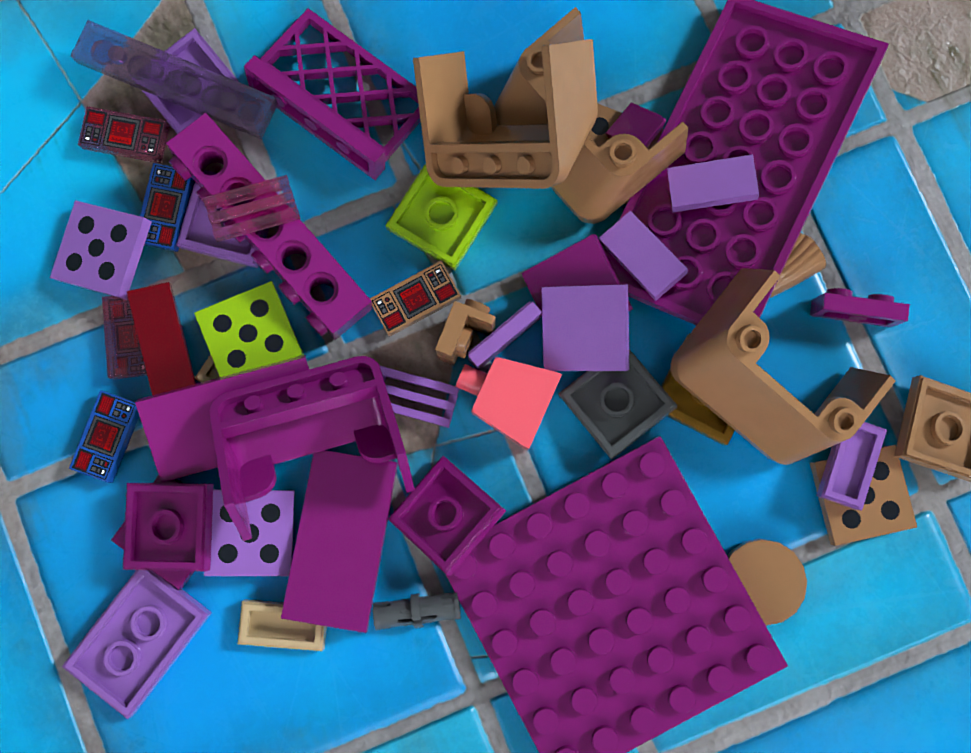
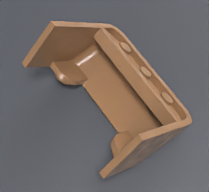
[494,7,688,224]
[413,39,598,189]
[671,268,896,465]

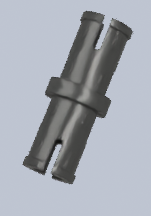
[373,592,461,630]

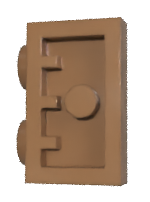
[435,299,496,366]

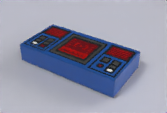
[140,163,195,252]
[69,390,139,483]

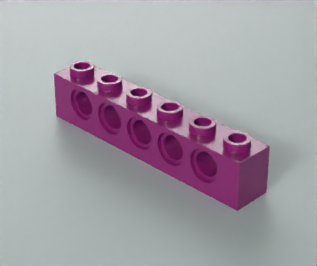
[166,113,372,341]

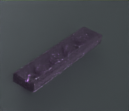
[70,20,278,140]

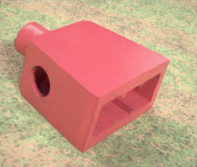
[455,357,562,450]

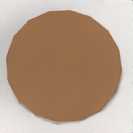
[727,538,807,626]

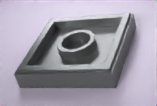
[558,349,677,460]

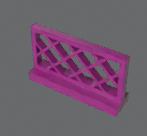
[244,8,421,180]

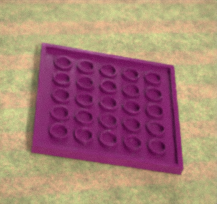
[446,436,788,753]

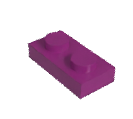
[810,288,910,327]

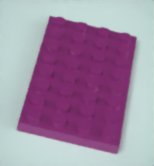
[604,0,889,326]

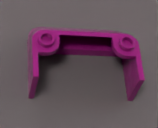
[209,356,415,541]

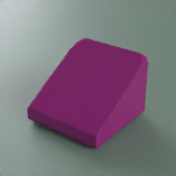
[605,102,666,148]

